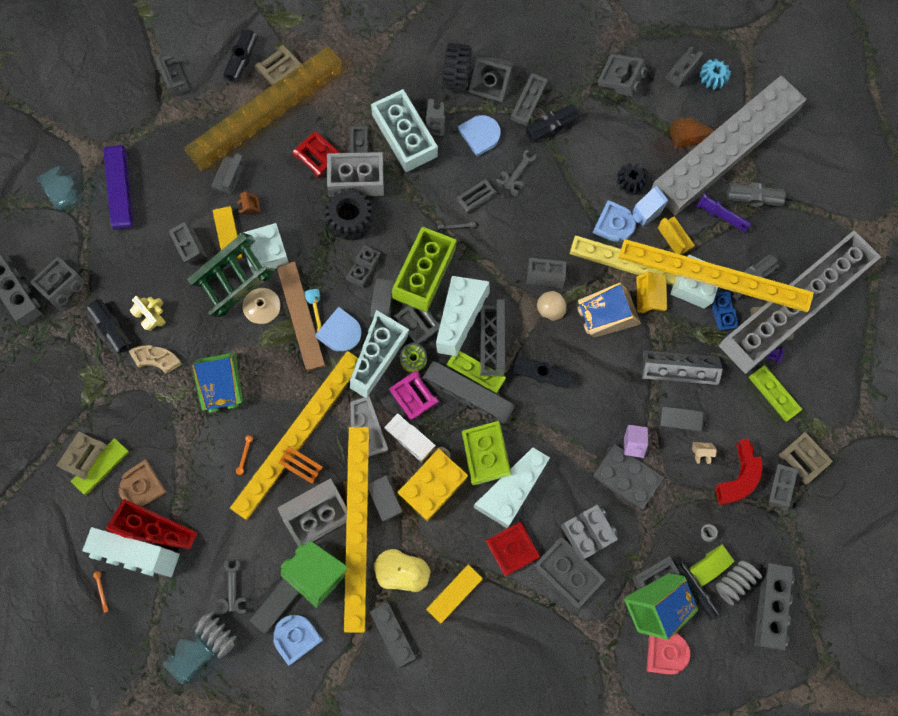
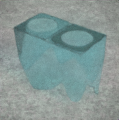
[37,166,84,212]
[161,629,214,684]

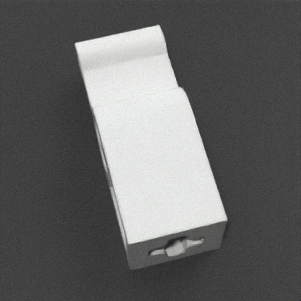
[384,413,435,463]

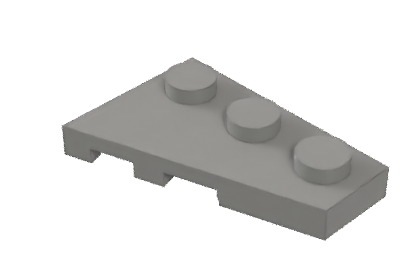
[351,396,388,458]

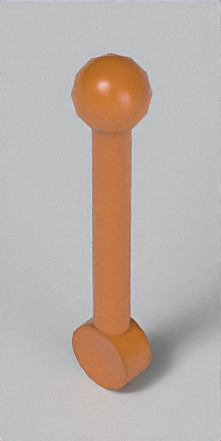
[236,435,253,475]
[93,571,109,613]

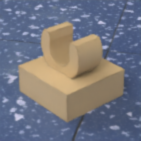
[692,442,717,464]

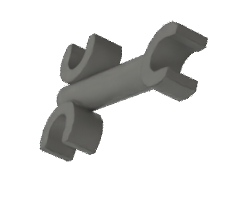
[496,150,536,196]
[217,560,247,615]

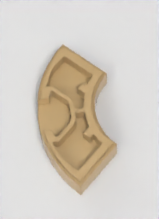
[129,345,182,374]

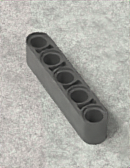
[423,362,514,424]

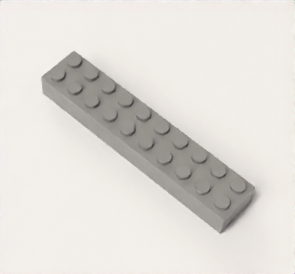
[650,76,807,216]
[719,231,881,374]

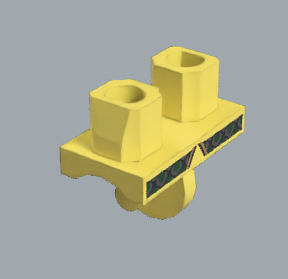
[130,296,166,331]

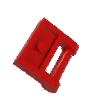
[292,131,339,178]

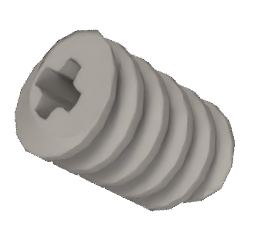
[716,561,762,605]
[191,611,236,659]

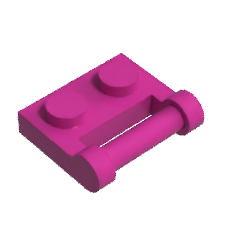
[389,371,440,421]

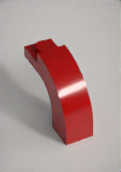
[715,439,762,506]

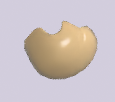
[537,291,567,321]

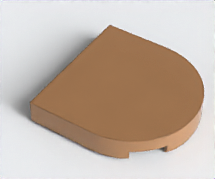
[119,459,167,507]

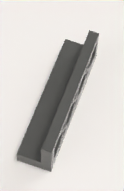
[480,299,505,376]
[642,350,723,385]

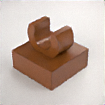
[237,191,261,215]

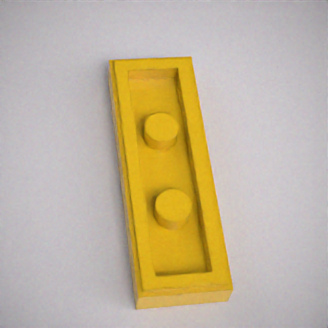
[213,206,243,260]
[426,565,483,624]

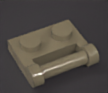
[255,45,302,88]
[56,432,107,480]
[779,432,833,485]

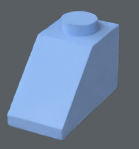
[632,186,668,226]

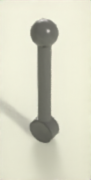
[437,221,476,231]

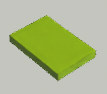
[462,421,511,485]

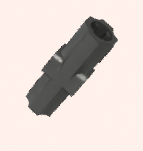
[726,183,786,207]
[727,255,779,300]

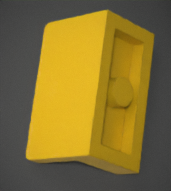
[658,217,695,255]
[637,271,667,313]

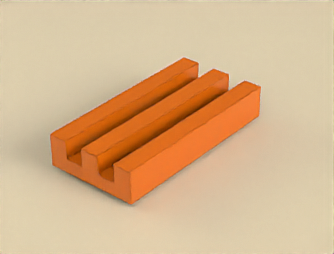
[278,446,323,484]

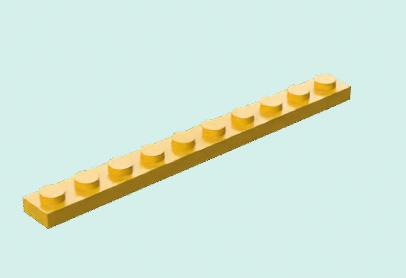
[619,239,814,312]
[230,351,358,520]
[344,427,369,632]

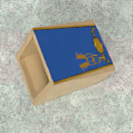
[578,283,641,338]

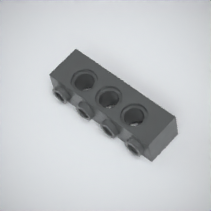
[0,253,42,327]
[754,563,795,651]

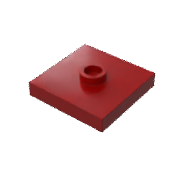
[485,521,540,577]

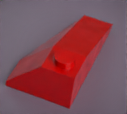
[106,498,197,549]

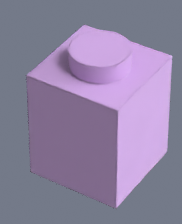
[624,425,648,458]

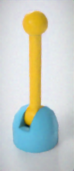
[304,289,321,332]

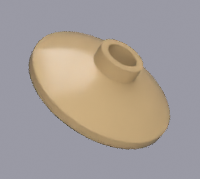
[242,288,281,324]

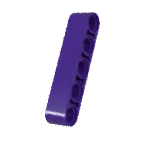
[104,144,133,230]

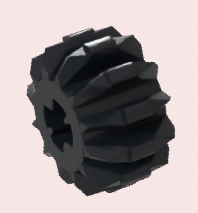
[616,163,648,194]

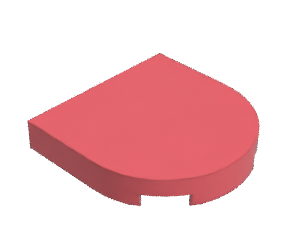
[647,633,690,674]

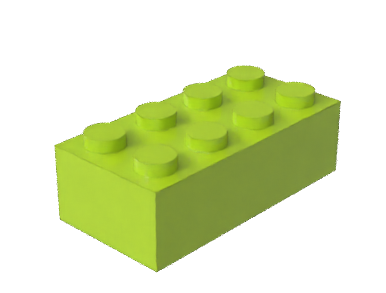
[392,227,457,312]

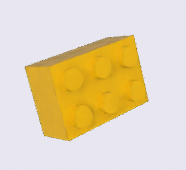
[398,448,468,522]

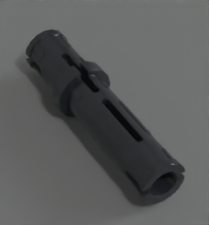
[676,562,721,620]

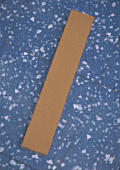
[277,262,325,372]

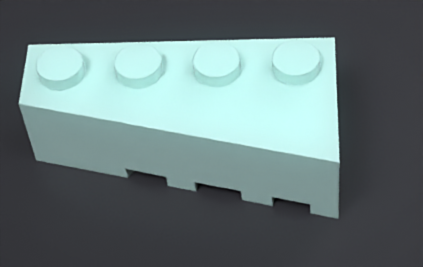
[436,276,490,356]
[350,310,409,398]
[474,448,550,528]
[82,527,180,578]

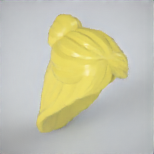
[373,549,430,592]

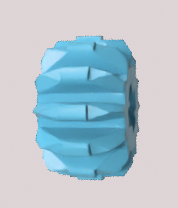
[700,58,731,90]

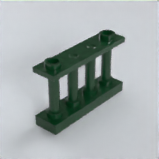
[187,232,275,317]

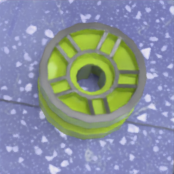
[400,343,427,373]

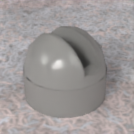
[701,524,718,542]

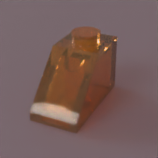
[669,117,714,148]

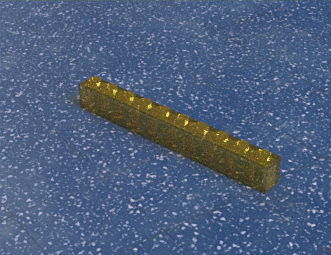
[184,46,343,172]

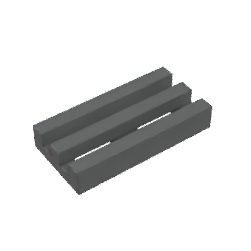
[456,179,496,214]

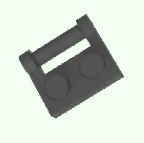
[394,305,441,345]

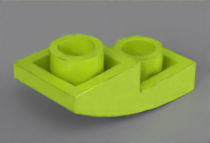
[690,544,734,586]

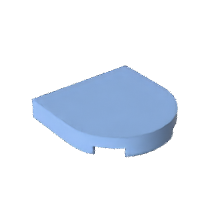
[458,115,500,157]
[593,200,636,242]
[315,307,361,352]
[274,615,323,666]

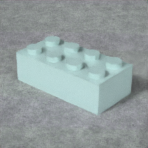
[371,89,438,172]

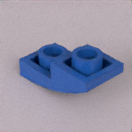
[711,291,738,330]

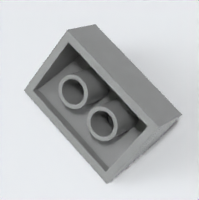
[327,152,384,197]
[278,478,347,547]

